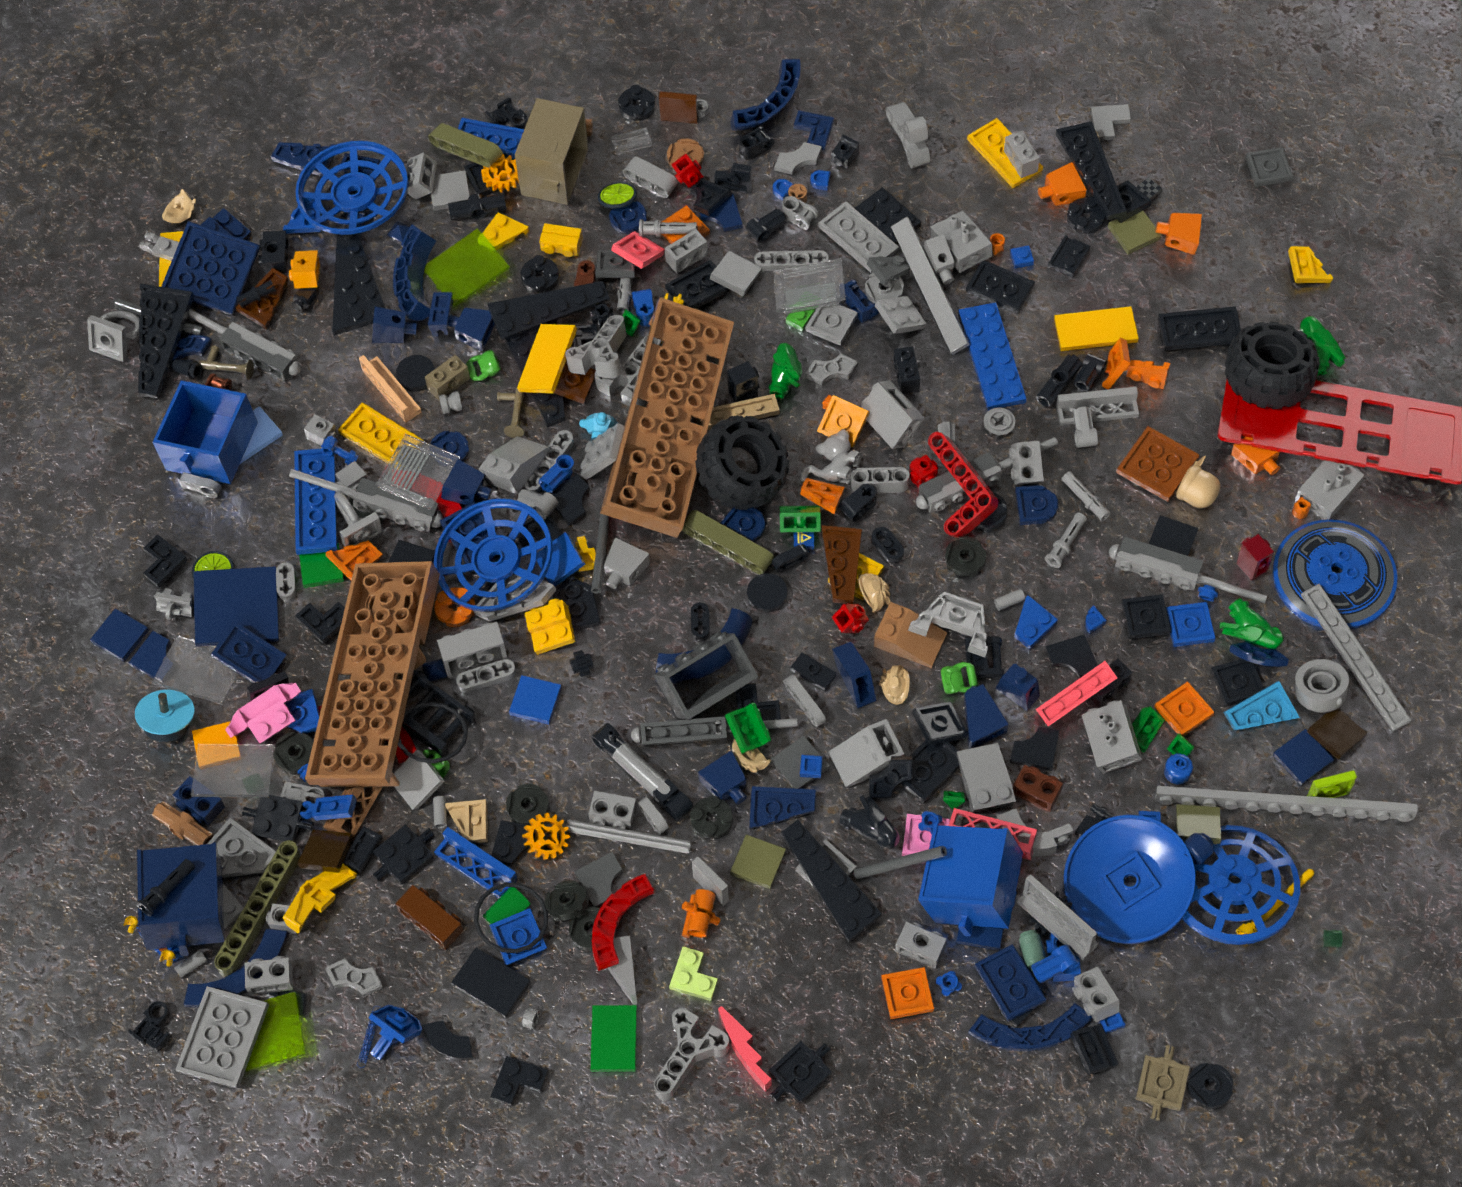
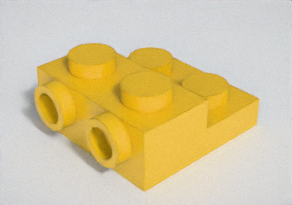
[525,599,575,655]

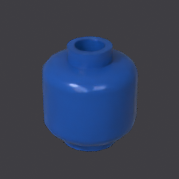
[1164,753,1193,785]

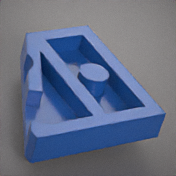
[283,199,322,234]
[1014,595,1058,650]

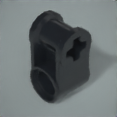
[739,126,775,160]
[839,484,876,522]

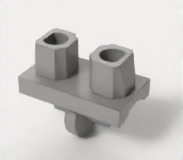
[155,588,194,620]

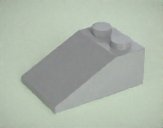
[479,436,549,494]
[956,743,1016,813]

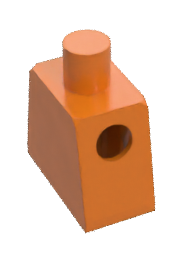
[1038,162,1087,206]
[1155,213,1202,255]
[1231,437,1280,476]

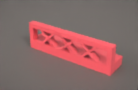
[1035,661,1117,726]
[948,808,1037,860]

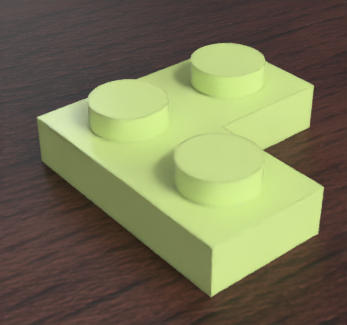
[669,947,718,1001]

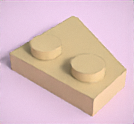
[445,799,488,843]

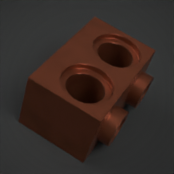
[1013,765,1063,812]

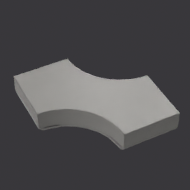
[774,142,822,175]
[805,354,858,386]
[325,958,383,998]

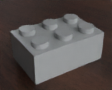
[437,622,507,680]

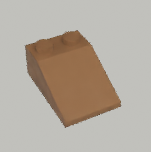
[874,602,947,668]

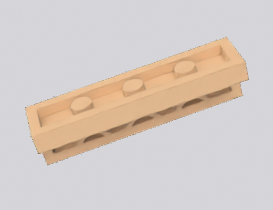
[359,355,422,423]

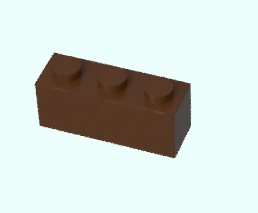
[395,885,463,950]

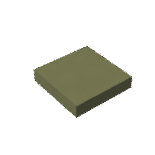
[1108,211,1161,255]
[1176,804,1221,844]
[730,835,786,889]

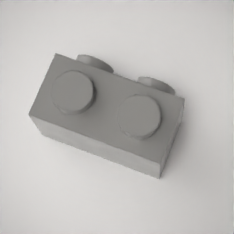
[406,152,437,199]

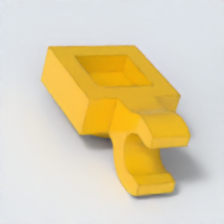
[575,536,596,572]

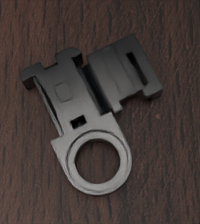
[485,97,528,129]
[128,1001,171,1052]

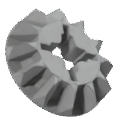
[983,408,1015,437]

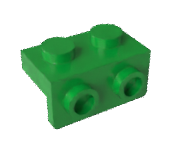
[725,702,771,754]

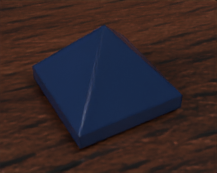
[387,221,410,243]
[422,659,447,682]

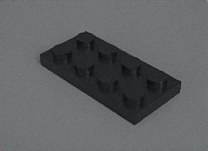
[1158,306,1241,351]

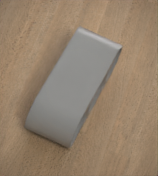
[623,157,678,198]
[851,467,910,493]

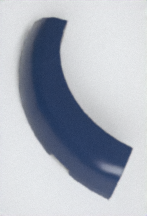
[730,59,801,131]
[393,224,437,321]
[656,608,753,683]

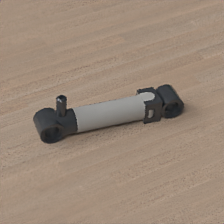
[591,723,693,821]

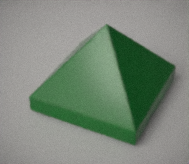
[622,309,641,337]
[1167,733,1195,756]
[943,791,965,810]

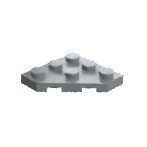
[473,574,556,621]
[207,818,276,878]

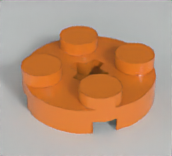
[434,587,476,627]

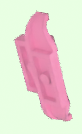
[225,683,301,744]

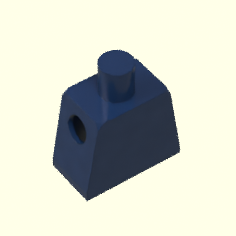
[372,307,417,343]
[448,308,495,351]
[441,459,492,505]
[995,664,1040,711]
[698,751,747,805]

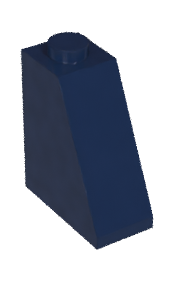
[832,642,876,708]
[964,684,1009,749]

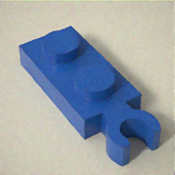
[300,795,357,821]

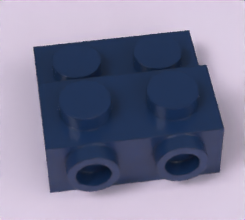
[201,208,251,240]

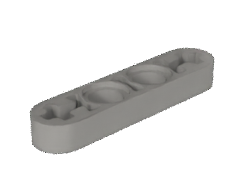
[754,250,829,271]
[524,430,574,494]

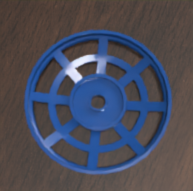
[295,141,409,235]
[434,499,553,612]
[1182,825,1300,945]

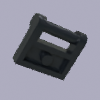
[964,636,1004,679]

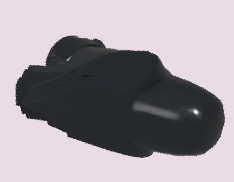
[840,795,900,849]

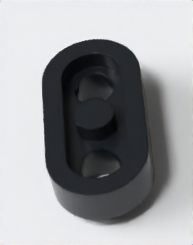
[871,527,904,563]

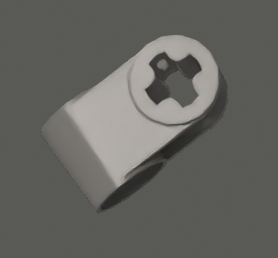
[782,196,819,230]

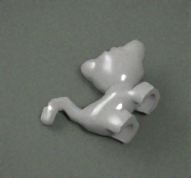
[800,429,862,484]

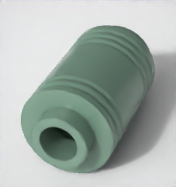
[1019,930,1046,972]

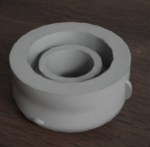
[1295,659,1349,713]

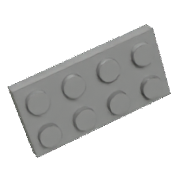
[818,202,899,273]

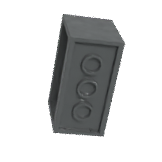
[653,631,758,720]

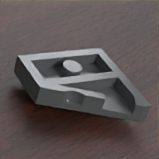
[867,256,910,285]

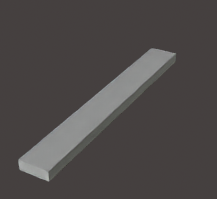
[891,217,970,355]
[1301,584,1412,732]

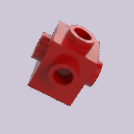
[671,154,704,188]
[909,455,938,488]
[832,603,869,634]

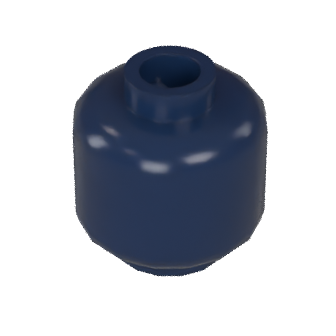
[1184,833,1213,865]

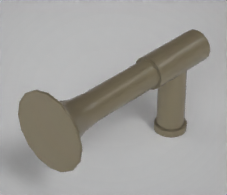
[199,346,254,380]
[497,388,524,438]

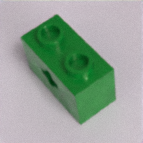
[780,506,821,532]

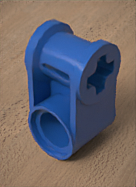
[632,289,654,327]

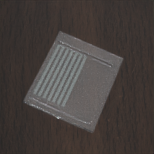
[774,258,846,314]
[375,434,460,510]

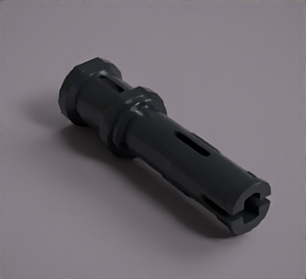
[136,859,195,917]

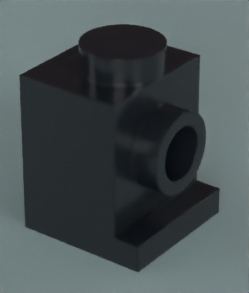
[831,134,859,169]

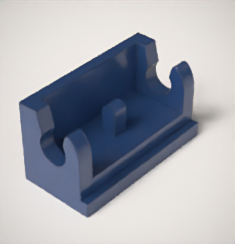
[839,279,879,323]
[428,292,454,337]

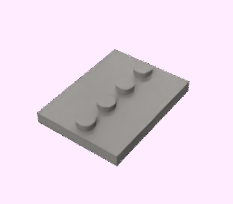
[175,986,269,1089]

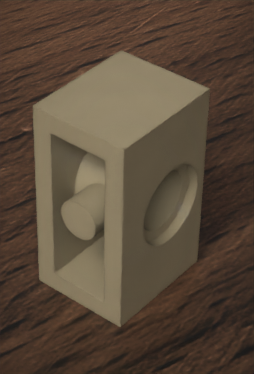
[425,354,470,401]

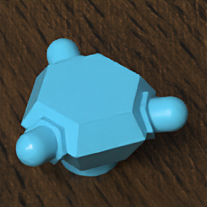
[579,412,617,440]

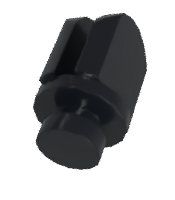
[292,288,317,311]

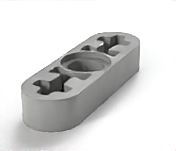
[456,659,516,693]
[783,675,826,727]

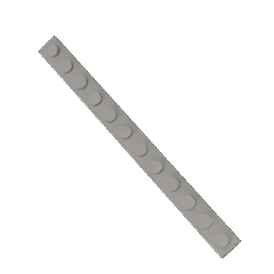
[1154,786,1418,822]

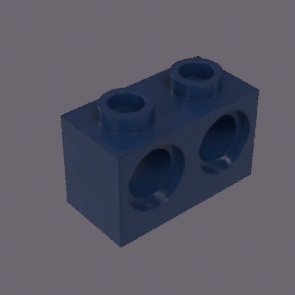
[173,776,225,826]

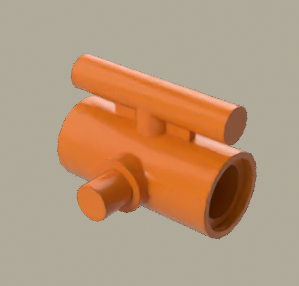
[682,889,721,938]

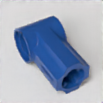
[539,455,574,493]
[1031,945,1079,983]

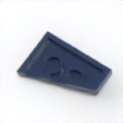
[271,142,337,177]
[749,786,816,830]

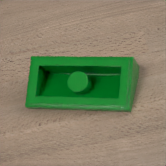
[1132,706,1165,752]
[482,887,531,925]

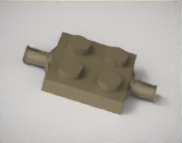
[1135,1045,1190,1121]

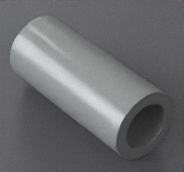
[994,589,1025,611]
[433,796,447,829]
[174,950,207,978]

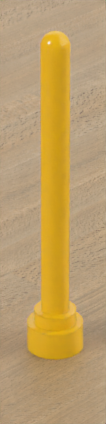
[1236,869,1314,935]

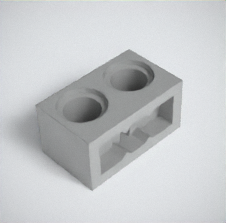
[1004,131,1039,178]
[665,229,708,273]
[1009,441,1044,485]
[588,791,637,830]
[245,956,293,995]
[1072,967,1119,1022]

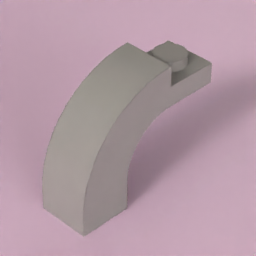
[996,809,1073,857]

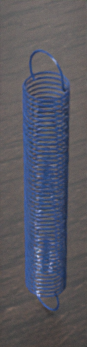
[357,1006,380,1068]

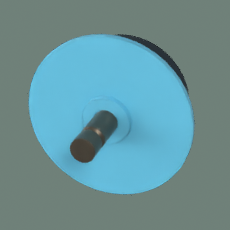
[135,690,195,742]

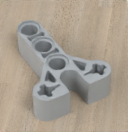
[886,102,930,168]
[565,315,627,378]
[595,334,661,407]
[654,1008,730,1101]

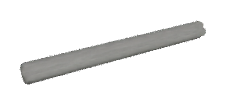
[566,820,691,854]

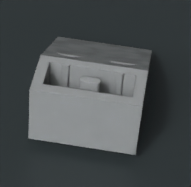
[828,719,905,788]

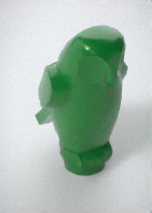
[1300,316,1346,376]
[768,343,802,399]
[1220,598,1284,649]

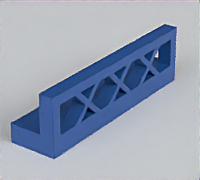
[434,827,518,898]

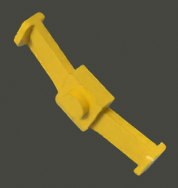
[283,864,357,933]

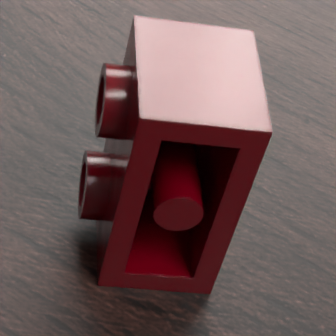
[1236,534,1274,581]

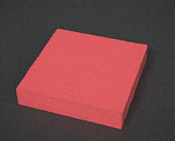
[611,231,665,269]

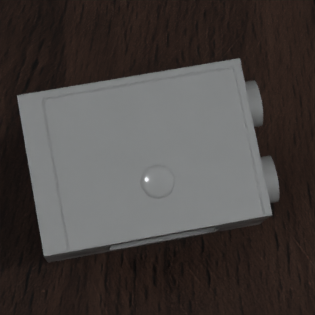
[930,211,992,273]
[861,380,924,449]
[1295,460,1365,520]
[1082,700,1143,774]

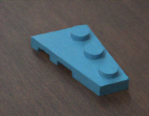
[1223,681,1300,730]

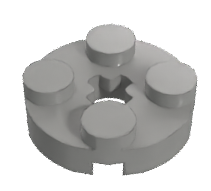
[865,273,904,303]

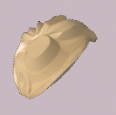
[162,189,196,223]
[858,574,891,613]
[879,665,910,705]
[732,739,771,773]

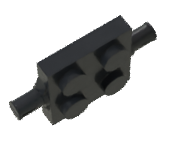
[242,793,314,842]
[372,824,434,884]
[768,1041,832,1104]

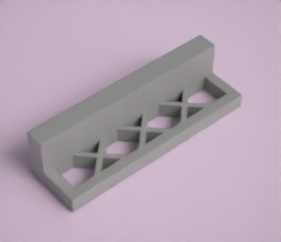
[1056,387,1139,426]

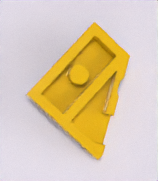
[478,212,529,251]
[1288,246,1333,283]

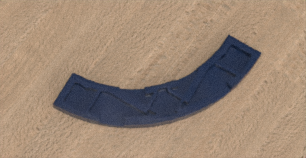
[184,929,288,1007]
[968,1003,1092,1051]

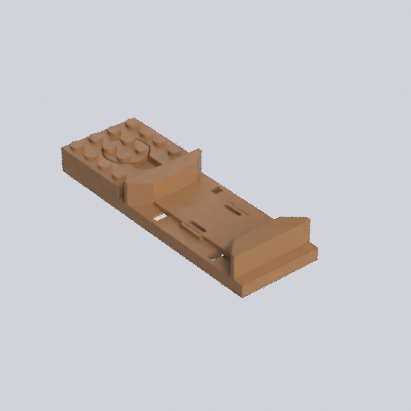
[600,297,734,538]
[305,561,440,787]

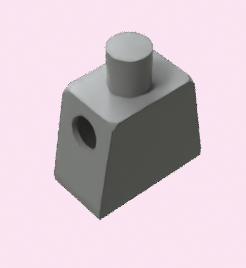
[924,234,955,285]
[604,538,650,589]

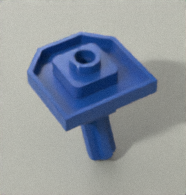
[369,1004,422,1060]

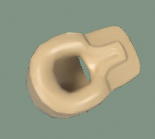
[1176,456,1220,508]

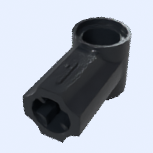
[746,209,786,243]
[1074,352,1107,392]

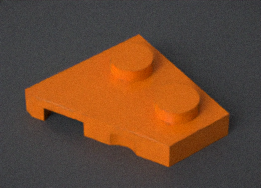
[1102,337,1131,390]
[1126,360,1171,390]
[800,478,845,514]
[326,541,383,580]

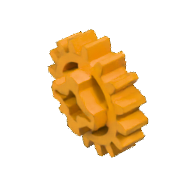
[481,154,519,193]
[522,813,570,860]

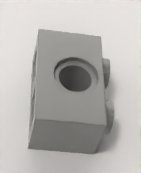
[895,922,947,969]

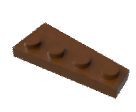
[821,525,862,604]

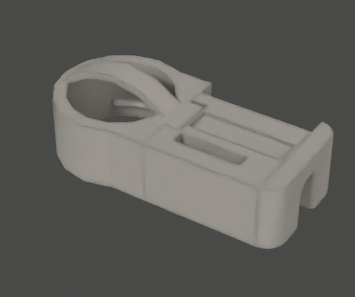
[179,472,221,498]
[280,782,325,807]

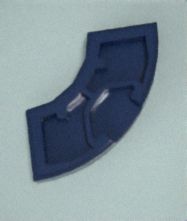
[172,335,213,362]
[1229,642,1289,667]

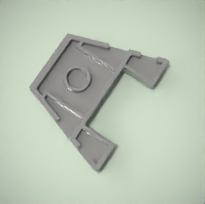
[908,592,988,657]

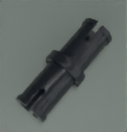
[236,280,276,308]

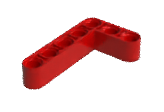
[928,432,998,539]

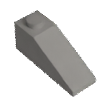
[607,936,638,1005]

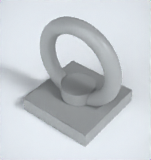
[87,311,139,362]
[334,492,382,547]

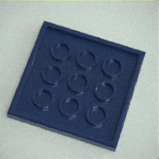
[161,221,260,316]
[194,566,279,647]

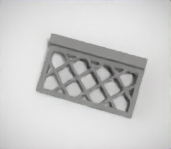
[1017,874,1098,961]

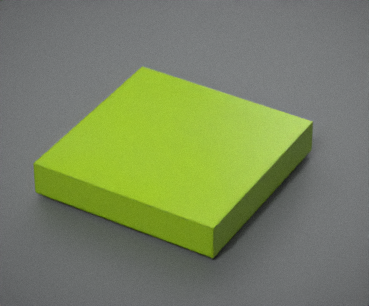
[1307,770,1357,798]

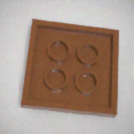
[1116,426,1200,502]

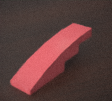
[718,1006,772,1092]

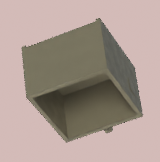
[515,98,589,205]

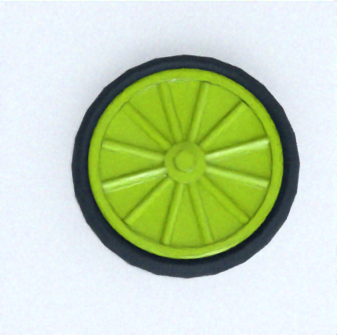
[598,182,637,209]
[192,551,235,579]

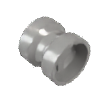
[439,391,463,415]

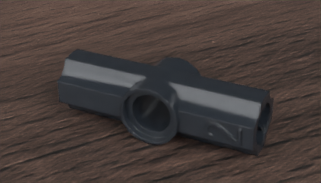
[448,193,507,220]
[1036,354,1082,408]

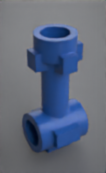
[321,436,359,465]

